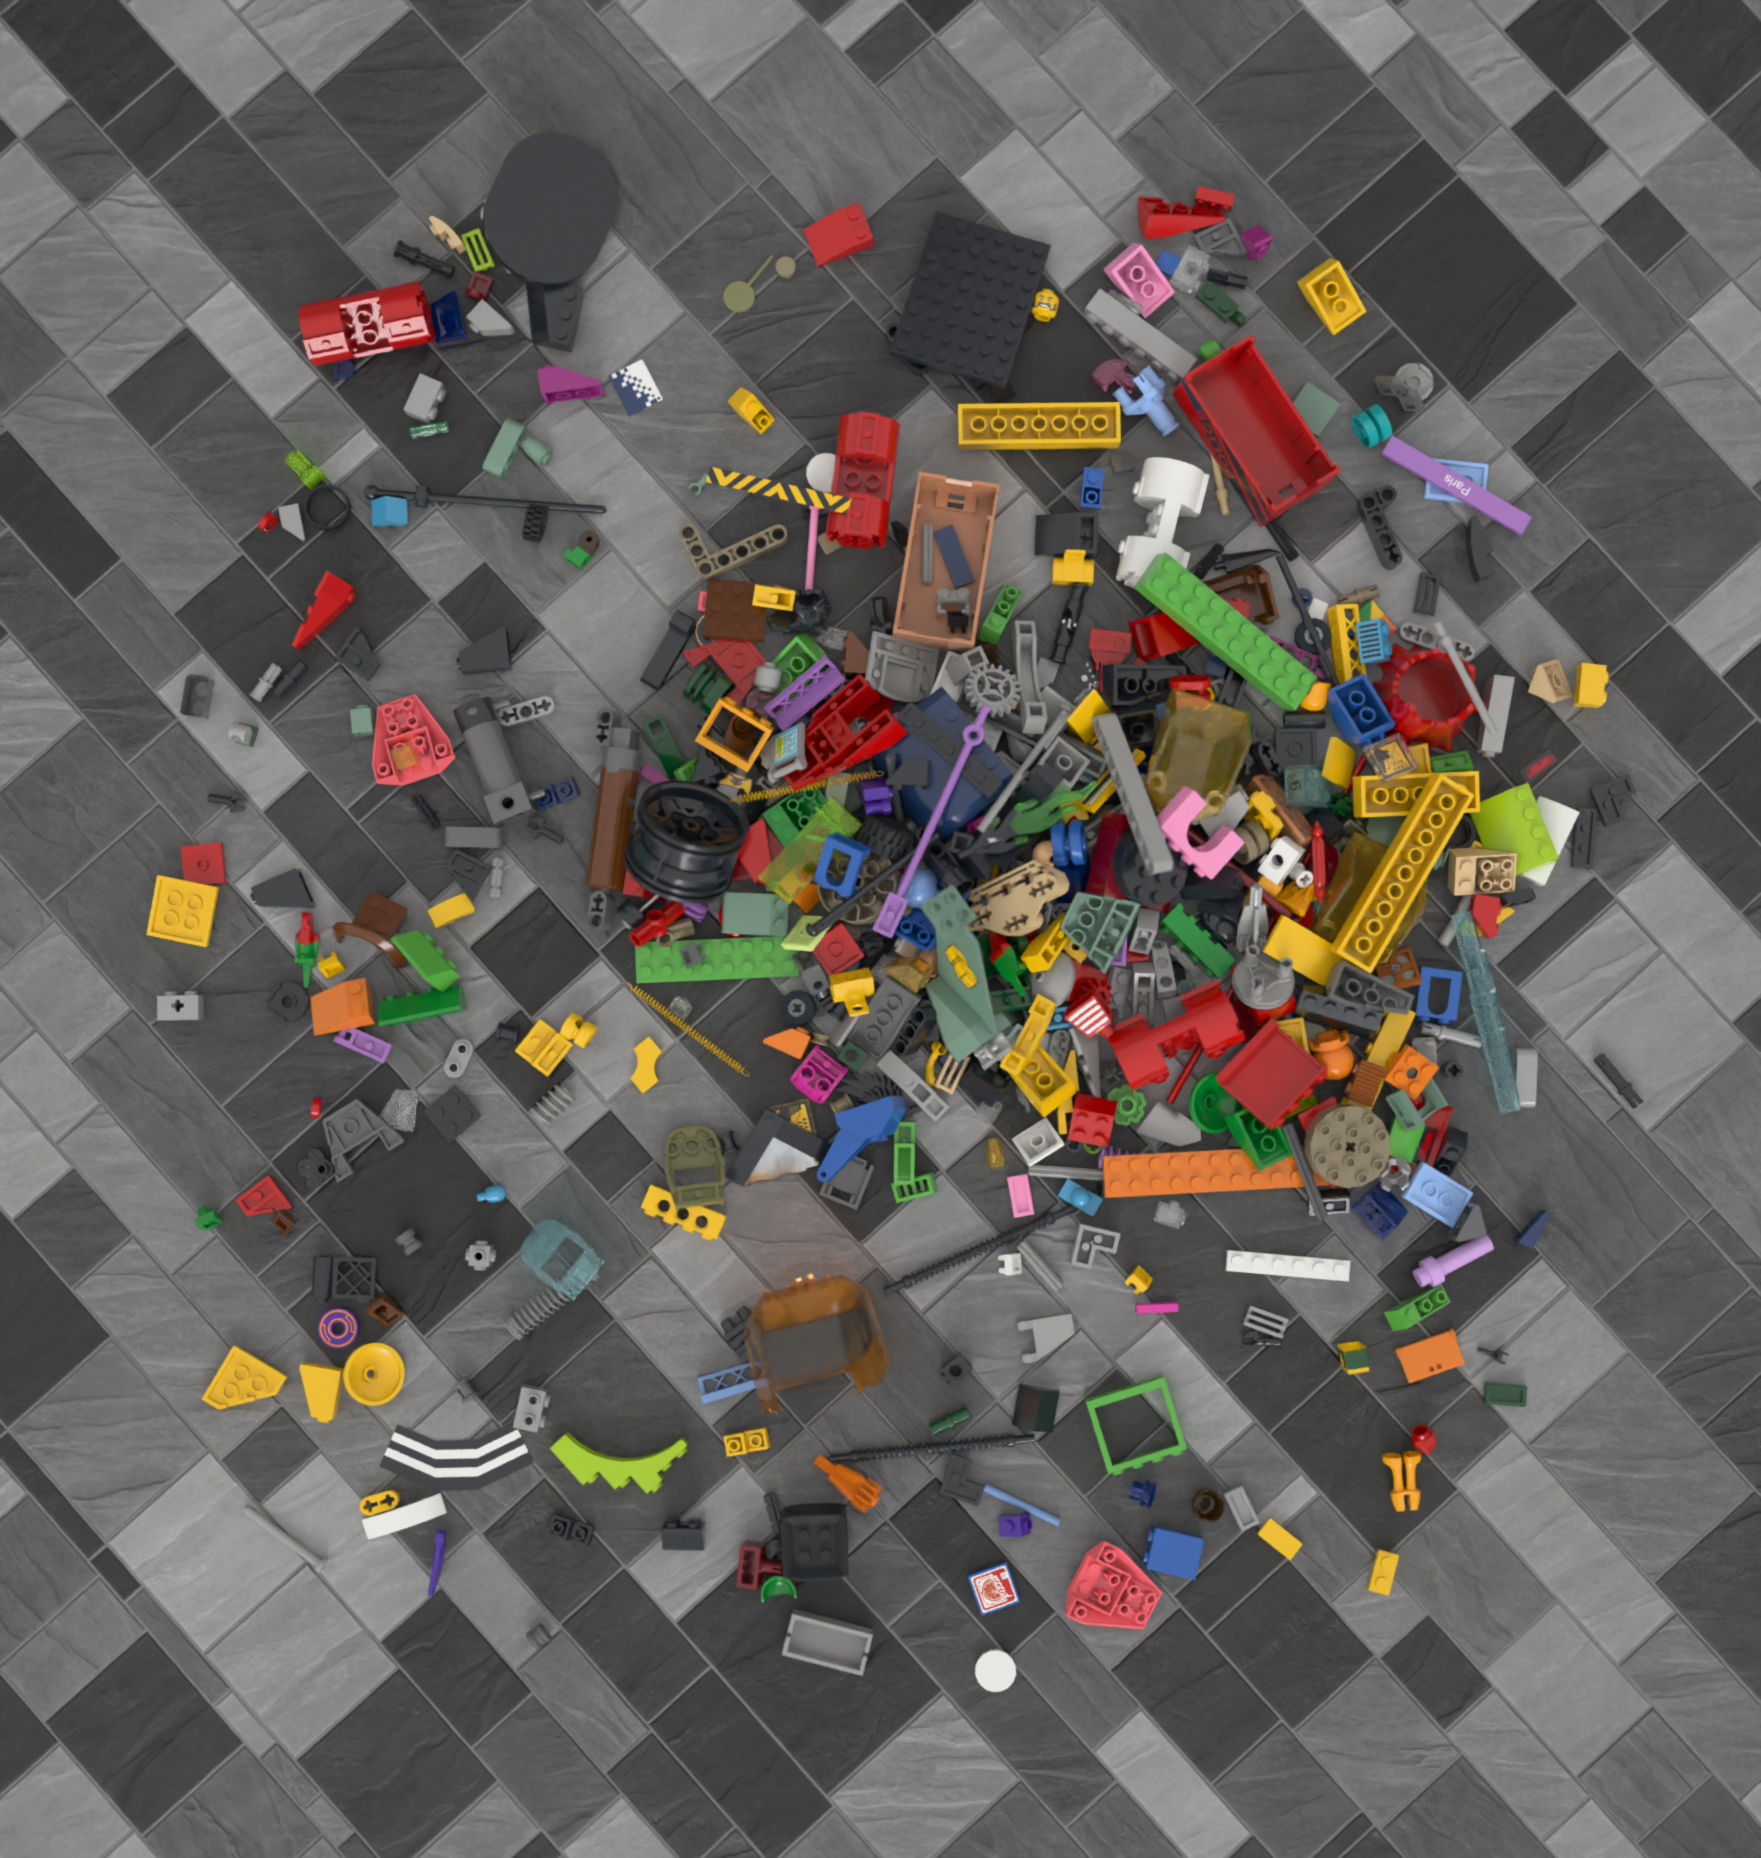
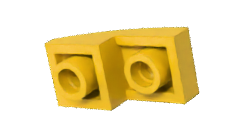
[427,893,475,929]
[723,1427,770,1457]

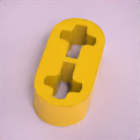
[360,1489,400,1515]

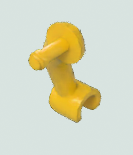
[925,1041,947,1089]

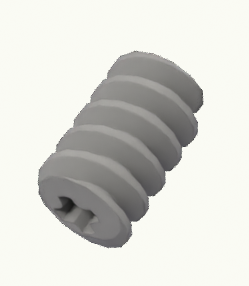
[530,1081,576,1125]

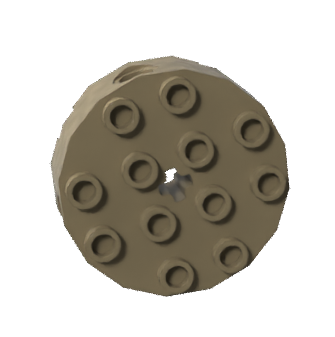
[817,842,901,925]
[1304,1104,1390,1188]

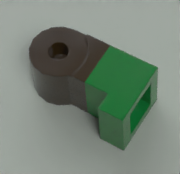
[563,531,599,570]

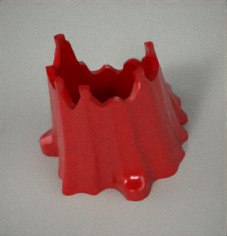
[1372,643,1484,752]

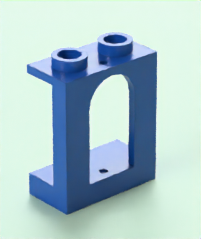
[813,832,871,897]
[1415,967,1462,1024]

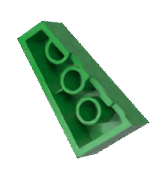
[1158,903,1236,979]

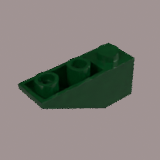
[643,714,685,780]

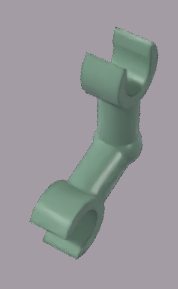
[688,472,727,497]

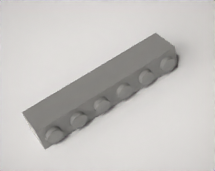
[1084,289,1197,383]

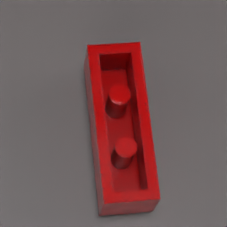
[1194,186,1235,211]

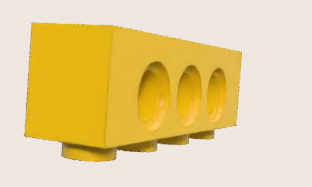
[641,1184,727,1241]

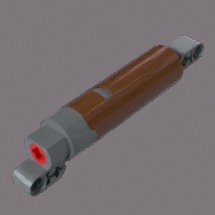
[585,708,642,931]

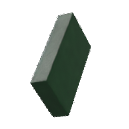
[1483,1383,1527,1407]

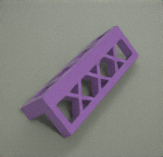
[763,655,846,731]

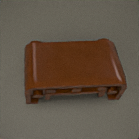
[1203,565,1280,625]

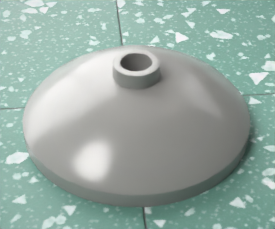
[1028,952,1075,1008]

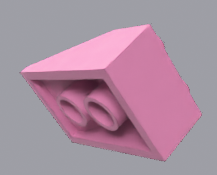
[1103,243,1175,319]

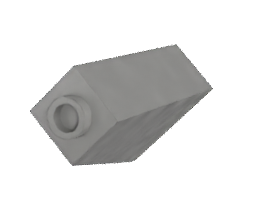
[1476,675,1515,758]

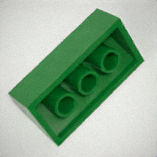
[379,983,467,1027]

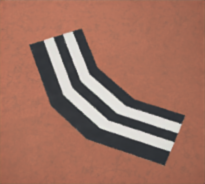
[380,1422,533,1491]

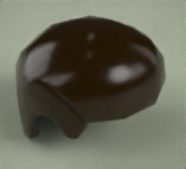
[1192,1489,1225,1523]

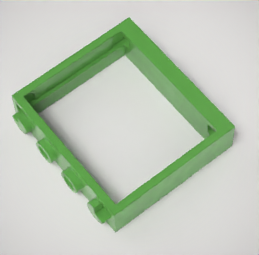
[1084,1375,1187,1475]

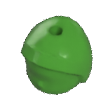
[1198,340,1221,362]

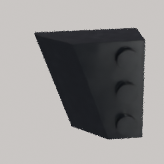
[526,281,585,352]

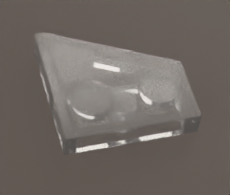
[380,1089,417,1131]

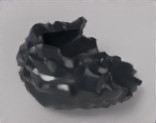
[768,588,831,635]

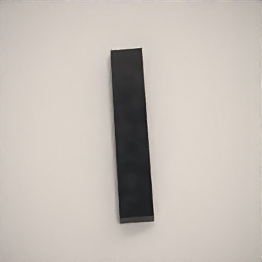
[897,702,1004,799]

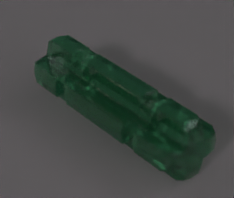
[409,420,449,439]

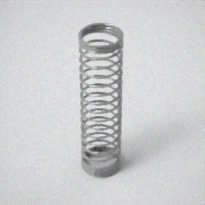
[504,1257,601,1340]

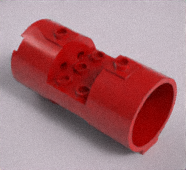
[299,281,435,366]
[825,412,900,549]
[1108,979,1245,1091]

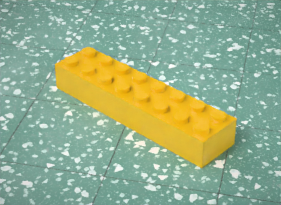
[957,402,1121,450]

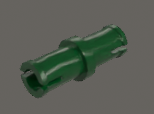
[929,1406,972,1436]

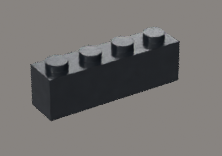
[995,762,1064,830]

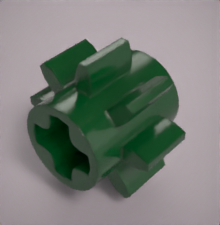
[1327,791,1353,818]

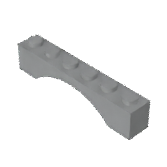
[1011,621,1047,734]

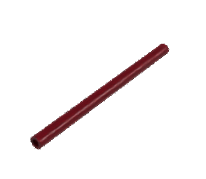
[1187,826,1292,918]

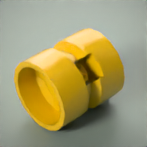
[559,1012,597,1049]

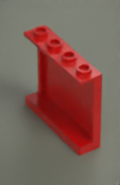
[1216,1018,1328,1131]

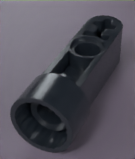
[914,827,974,896]

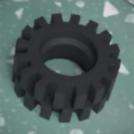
[522,504,548,543]

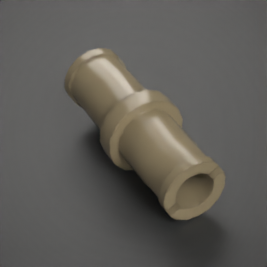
[1337,584,1380,605]

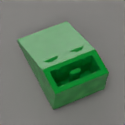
[761,783,835,850]

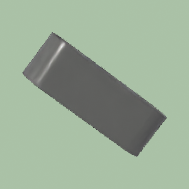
[444,826,504,849]

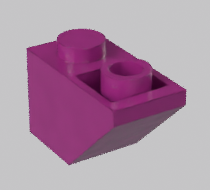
[1240,225,1273,261]

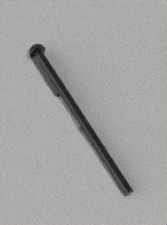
[1276,554,1340,688]
[806,831,941,937]

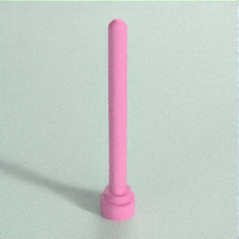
[805,506,821,590]

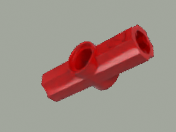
[629,900,685,948]

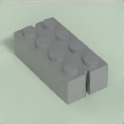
[782,1609,873,1676]

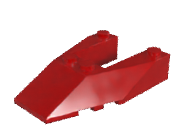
[778,673,907,791]

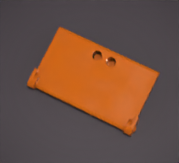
[1395,1328,1465,1383]

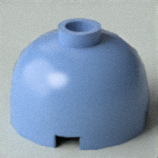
[898,867,938,908]

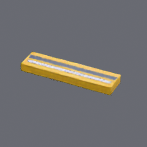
[1077,749,1146,813]

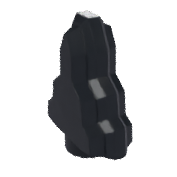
[691,744,729,789]

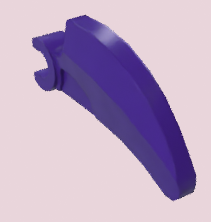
[428,1529,447,1596]

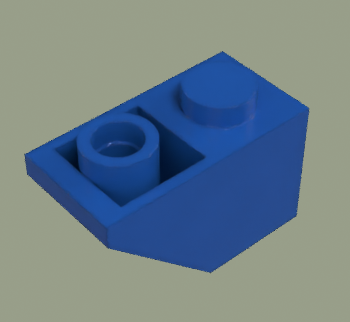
[1080,467,1104,509]

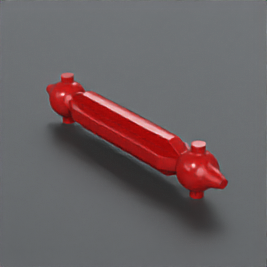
[1311,821,1326,903]

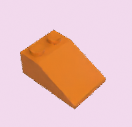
[310,978,375,1036]

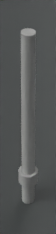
[1433,621,1498,735]

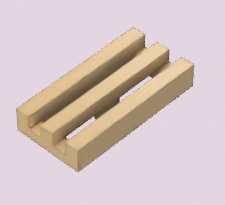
[934,1054,970,1095]

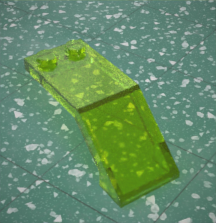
[758,796,863,905]

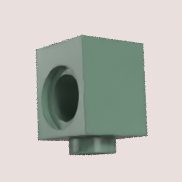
[350,705,376,736]

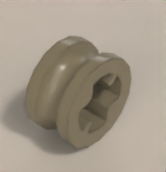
[810,1032,830,1047]

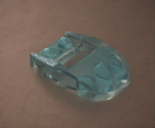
[521,1219,605,1301]

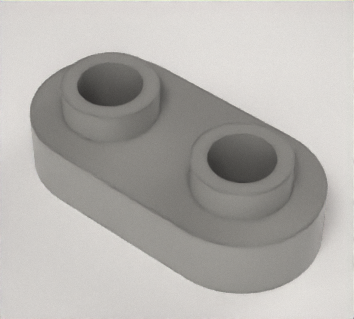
[444,1039,474,1078]

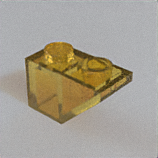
[883,956,934,993]

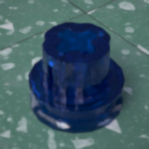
[1129,1480,1157,1509]

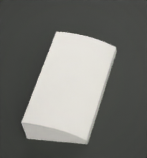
[1519,796,1580,886]

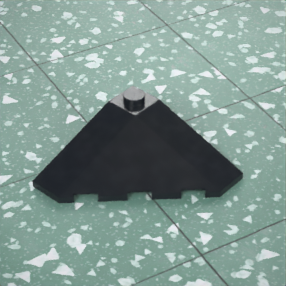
[726,1107,832,1187]

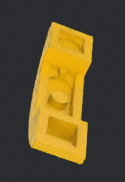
[999,994,1056,1077]

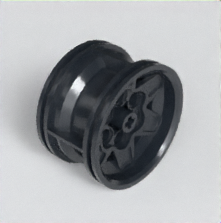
[623,780,749,903]

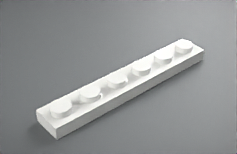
[1225,1250,1350,1281]

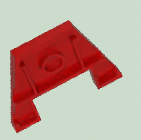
[683,639,767,715]

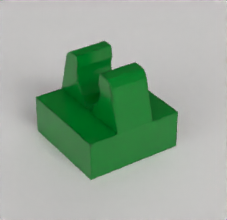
[194,1205,223,1231]

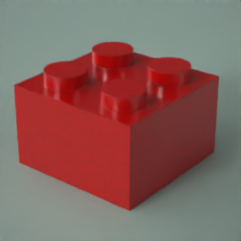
[1068,1093,1118,1148]

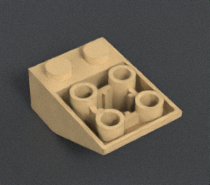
[1447,848,1517,896]

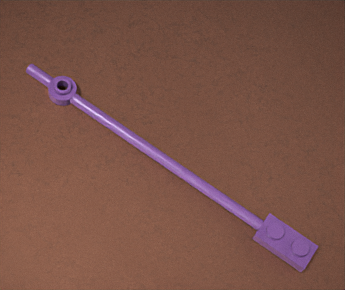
[872,705,990,938]

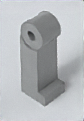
[1150,939,1177,1000]

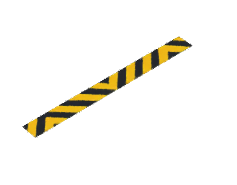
[706,467,851,514]

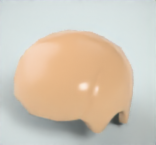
[1032,840,1054,872]

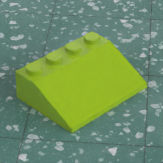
[1469,783,1559,876]

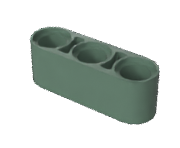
[483,417,527,478]

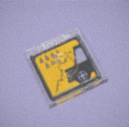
[1363,733,1419,784]

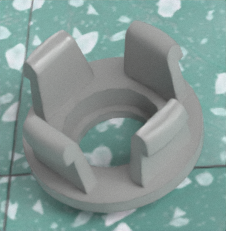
[1377,1157,1411,1192]

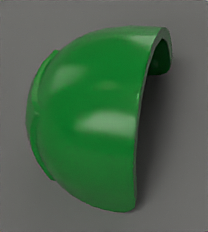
[761,1575,797,1603]

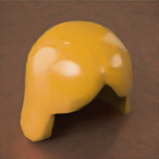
[1300,681,1331,711]

